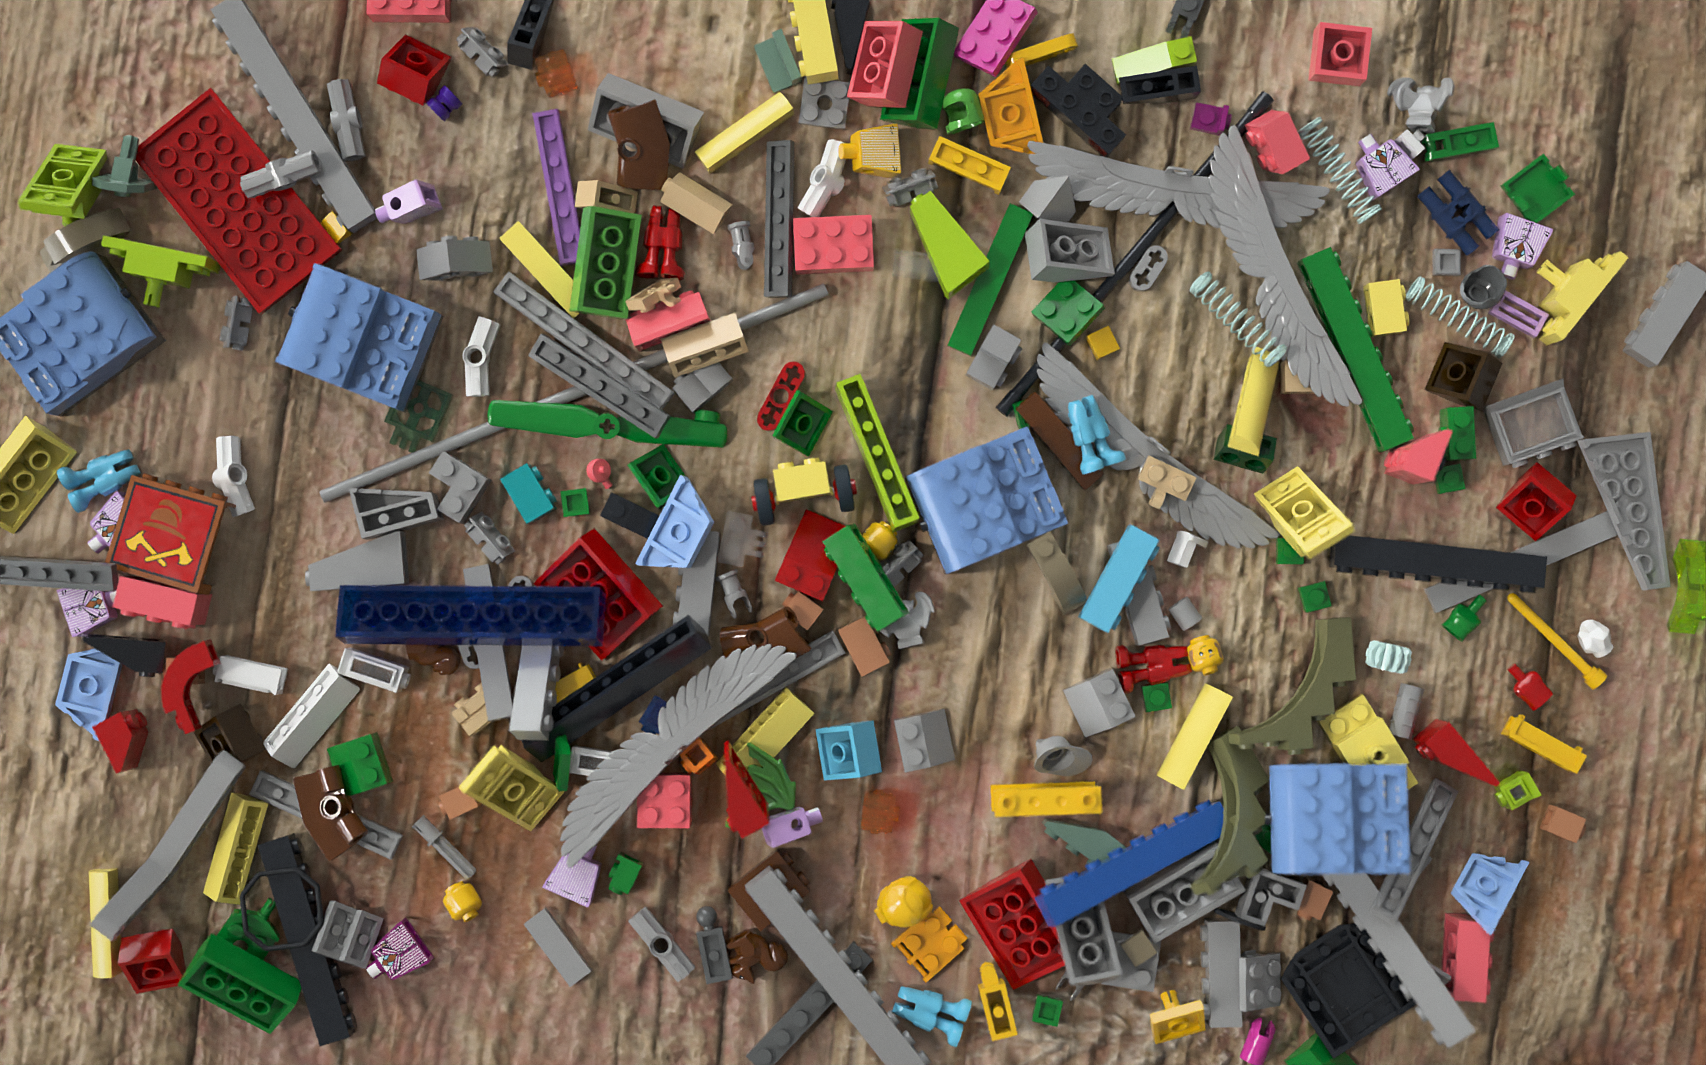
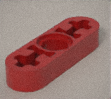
[757,361,805,432]

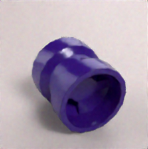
[426,85,463,122]

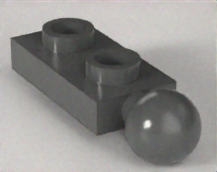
[696,906,733,984]

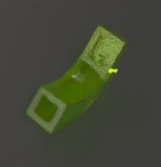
[1667,539,1706,634]

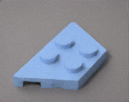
[635,475,714,568]
[55,648,123,741]
[1451,853,1529,935]

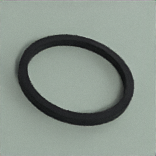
[1214,908,1266,931]

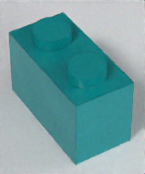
[500,463,557,525]

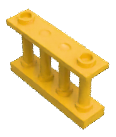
[990,781,1102,817]

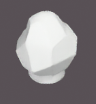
[1577,620,1613,658]

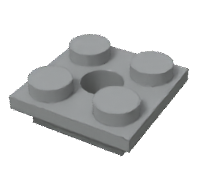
[798,77,850,130]

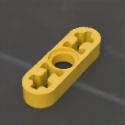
[1005,33,1078,69]

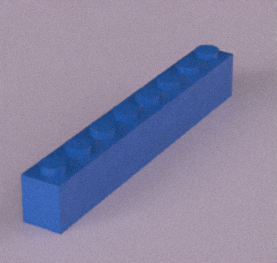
[1034,800,1224,926]

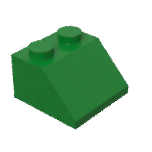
[327,732,393,796]

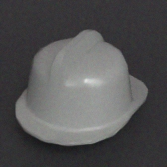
[1034,736,1092,776]

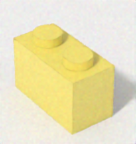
[1363,279,1409,338]

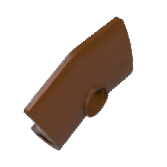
[607,99,670,190]
[720,606,812,658]
[293,765,368,861]

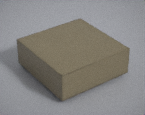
[1120,929,1157,967]

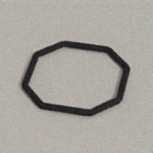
[240,867,324,952]

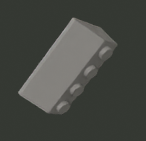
[588,73,704,169]
[1123,840,1246,944]
[1045,877,1122,986]

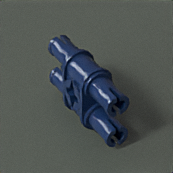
[1417,170,1500,256]

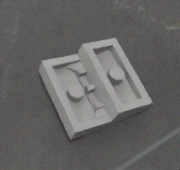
[312,901,384,969]

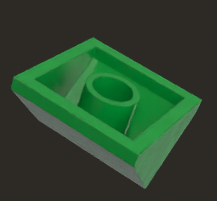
[772,390,833,457]
[627,444,686,509]
[1284,1032,1357,1065]

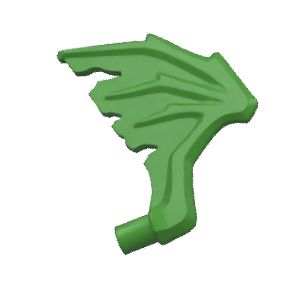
[725,743,796,828]

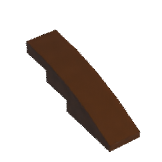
[1015,392,1104,490]

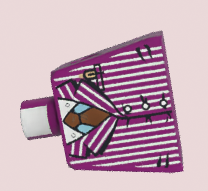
[366,917,435,980]

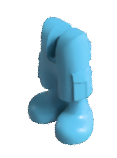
[1068,395,1126,474]
[57,449,141,513]
[892,986,972,1047]

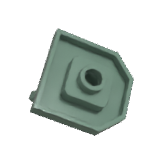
[92,135,157,197]

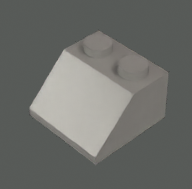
[1063,668,1135,737]
[894,709,955,773]

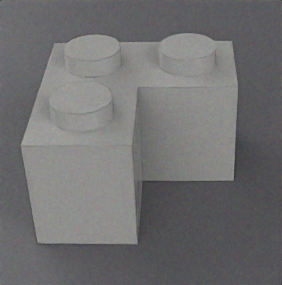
[416,236,493,281]
[966,325,1022,390]
[429,451,492,524]
[1235,867,1307,927]

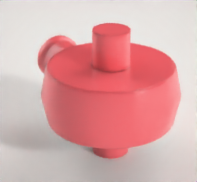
[587,458,613,489]

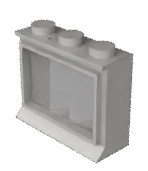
[1483,378,1584,468]

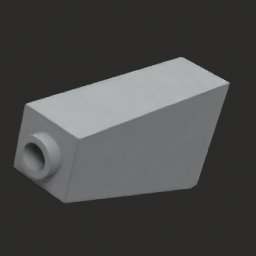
[305,531,409,591]

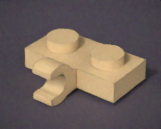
[625,278,681,313]
[1137,455,1197,509]

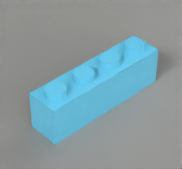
[1078,525,1160,633]

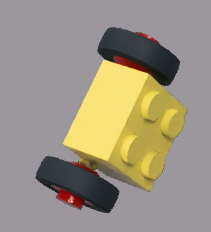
[751,457,857,526]

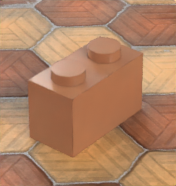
[838,616,891,677]

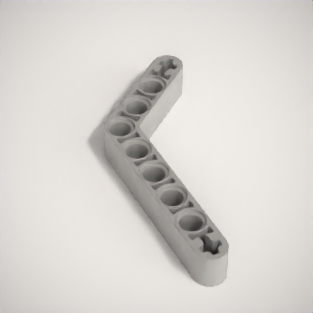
[90,750,246,942]

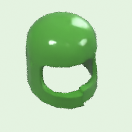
[943,88,985,135]

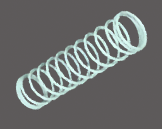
[1298,117,1382,224]
[1190,271,1287,367]
[1405,276,1515,358]

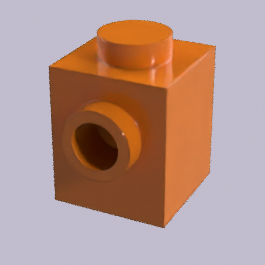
[679,737,719,775]

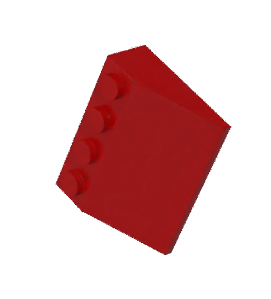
[533,528,663,661]
[959,859,1065,990]

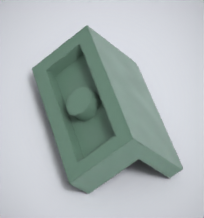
[754,29,802,93]

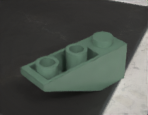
[1042,819,1126,863]

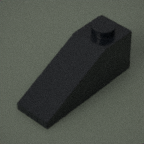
[507,0,554,70]
[831,0,871,75]
[1119,66,1201,104]
[600,492,660,539]
[81,633,166,677]

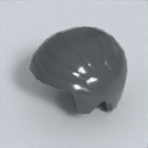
[1460,265,1507,310]

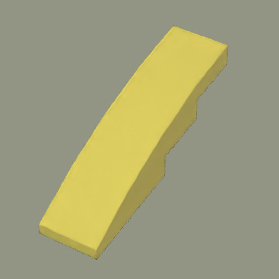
[499,221,579,319]

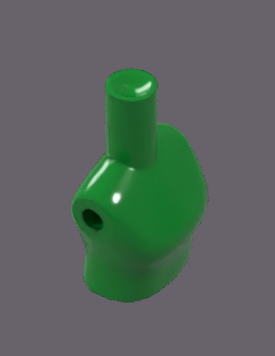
[1441,595,1487,642]

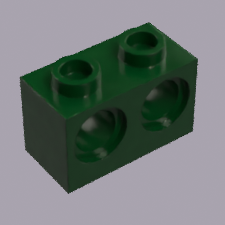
[1214,424,1277,474]

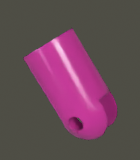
[1240,1017,1276,1065]

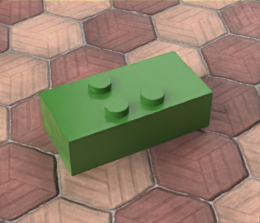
[569,206,642,320]

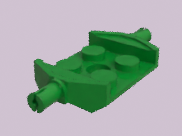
[217,898,280,960]

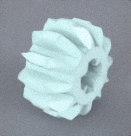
[1365,640,1412,674]

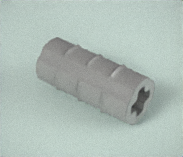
[1389,683,1424,740]

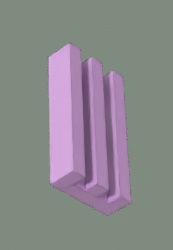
[1489,291,1549,338]

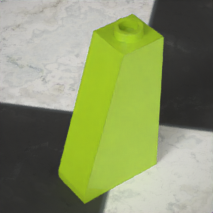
[910,191,990,300]

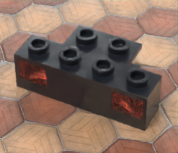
[1030,63,1126,158]

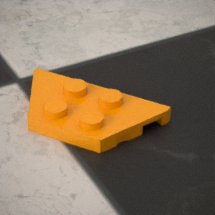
[978,57,1043,154]

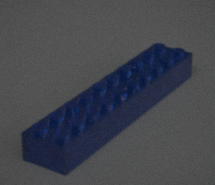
[335,585,606,646]

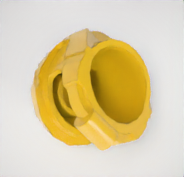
[874,876,933,928]

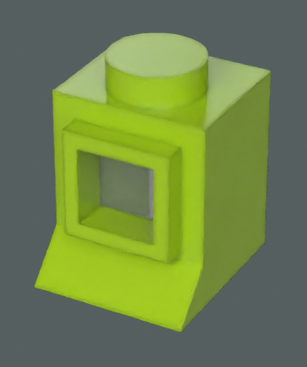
[1494,770,1542,810]

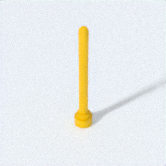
[1507,593,1608,690]

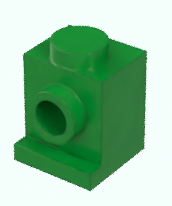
[608,852,644,895]

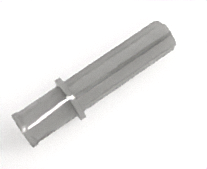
[412,815,476,880]

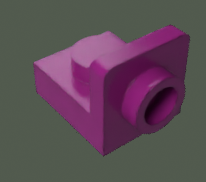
[1190,102,1232,136]

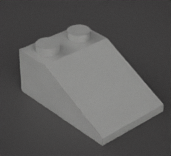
[1025,219,1115,282]

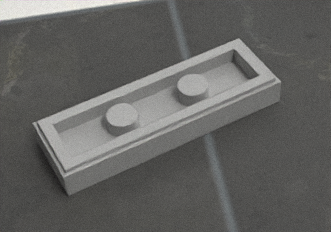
[524,907,592,987]

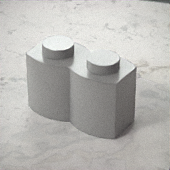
[672,362,733,414]

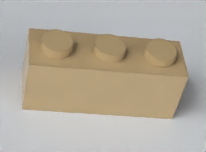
[661,313,749,377]

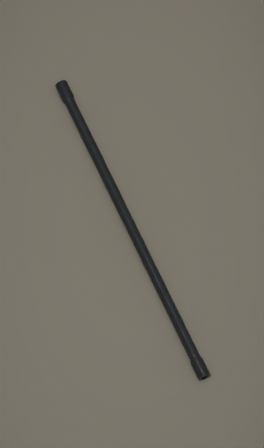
[995,91,1274,417]

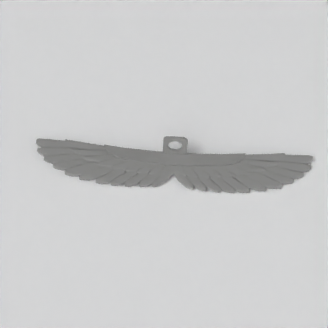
[1208,125,1362,407]
[1027,141,1330,228]
[1037,343,1279,548]
[560,644,797,868]

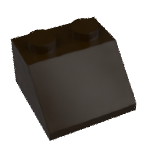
[1425,342,1503,411]
[194,704,266,764]

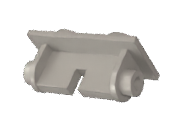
[456,27,509,78]
[882,168,938,207]
[220,296,253,351]
[464,512,515,565]
[880,540,924,587]

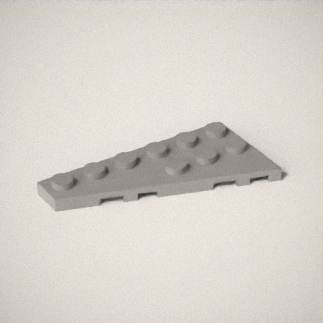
[1577,432,1671,590]

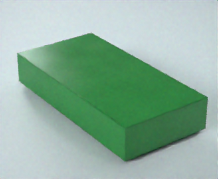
[552,735,571,792]

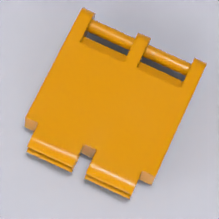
[891,906,967,983]

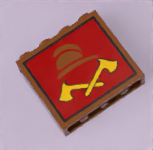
[105,473,236,595]

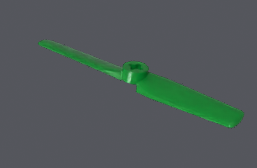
[487,400,728,448]

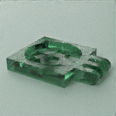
[384,380,453,453]

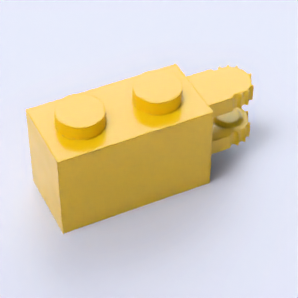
[978,961,1018,1041]

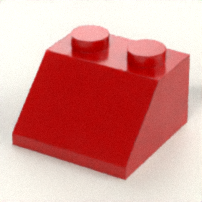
[377,34,452,106]
[1496,462,1577,541]
[92,709,149,774]
[118,928,186,994]

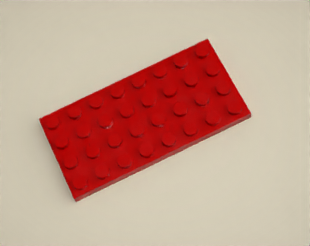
[135,88,342,315]

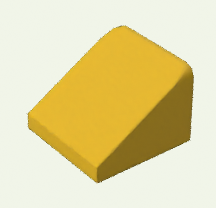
[321,211,352,244]
[1085,326,1120,360]

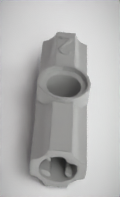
[327,79,366,161]
[240,150,322,199]
[628,906,695,982]

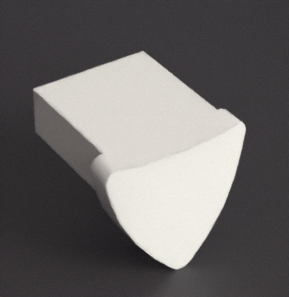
[1167,531,1209,568]

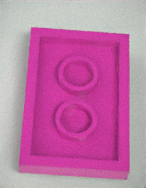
[954,0,1038,77]

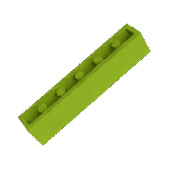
[835,373,919,532]

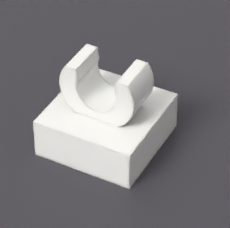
[1394,129,1425,160]

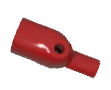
[1507,663,1553,711]

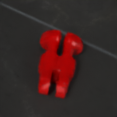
[636,205,685,281]
[1115,645,1192,694]

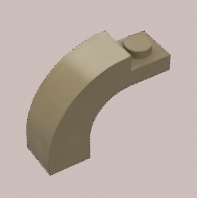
[39,208,131,273]
[1027,532,1087,615]

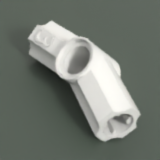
[797,139,846,217]
[463,316,501,397]
[212,436,255,517]

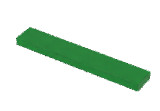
[947,203,1033,356]

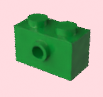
[1438,406,1476,461]

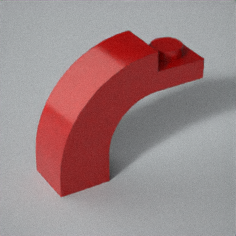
[161,639,221,734]

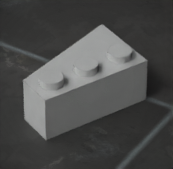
[349,488,444,540]

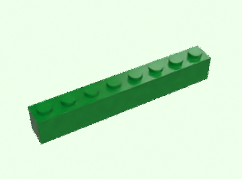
[1297,247,1414,452]

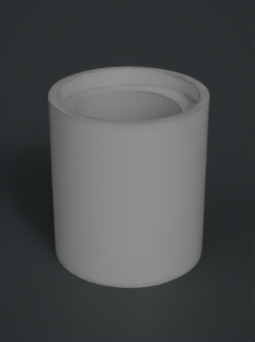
[1168,596,1202,631]

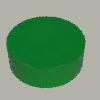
[694,410,721,424]

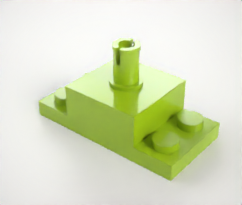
[18,144,108,226]
[101,235,221,308]

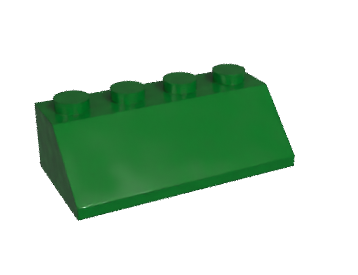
[880,18,959,129]
[178,933,302,1034]

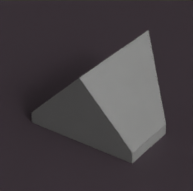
[1019,176,1076,222]

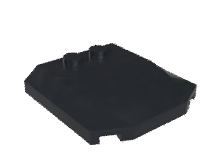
[1280,923,1417,1058]

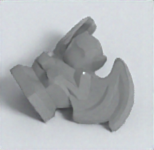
[1387,77,1455,133]
[881,592,935,649]

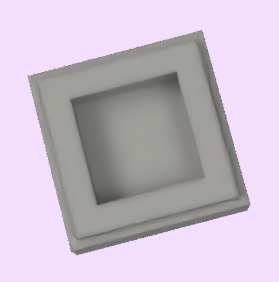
[1432,249,1461,276]

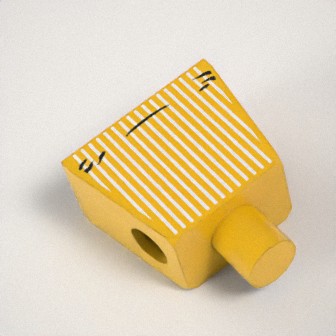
[838,124,901,178]

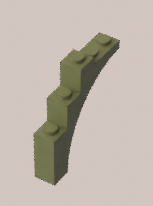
[1228,617,1356,755]
[1190,726,1270,895]

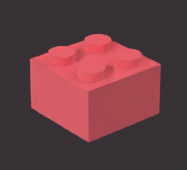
[1308,22,1372,87]
[1245,110,1310,174]
[637,773,692,828]

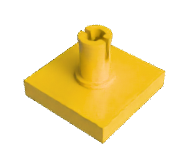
[1150,990,1206,1044]

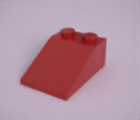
[775,509,846,601]
[1412,719,1501,787]
[724,740,770,839]

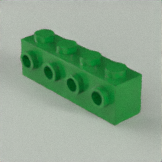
[823,524,910,632]

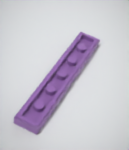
[532,109,580,267]

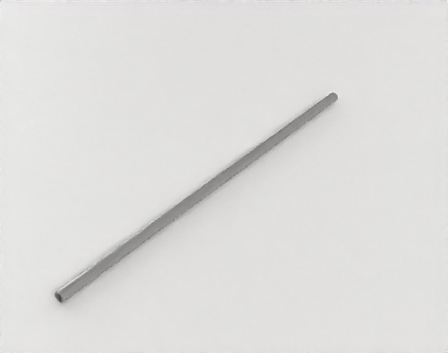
[320,283,829,503]

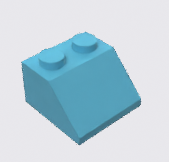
[815,720,882,780]

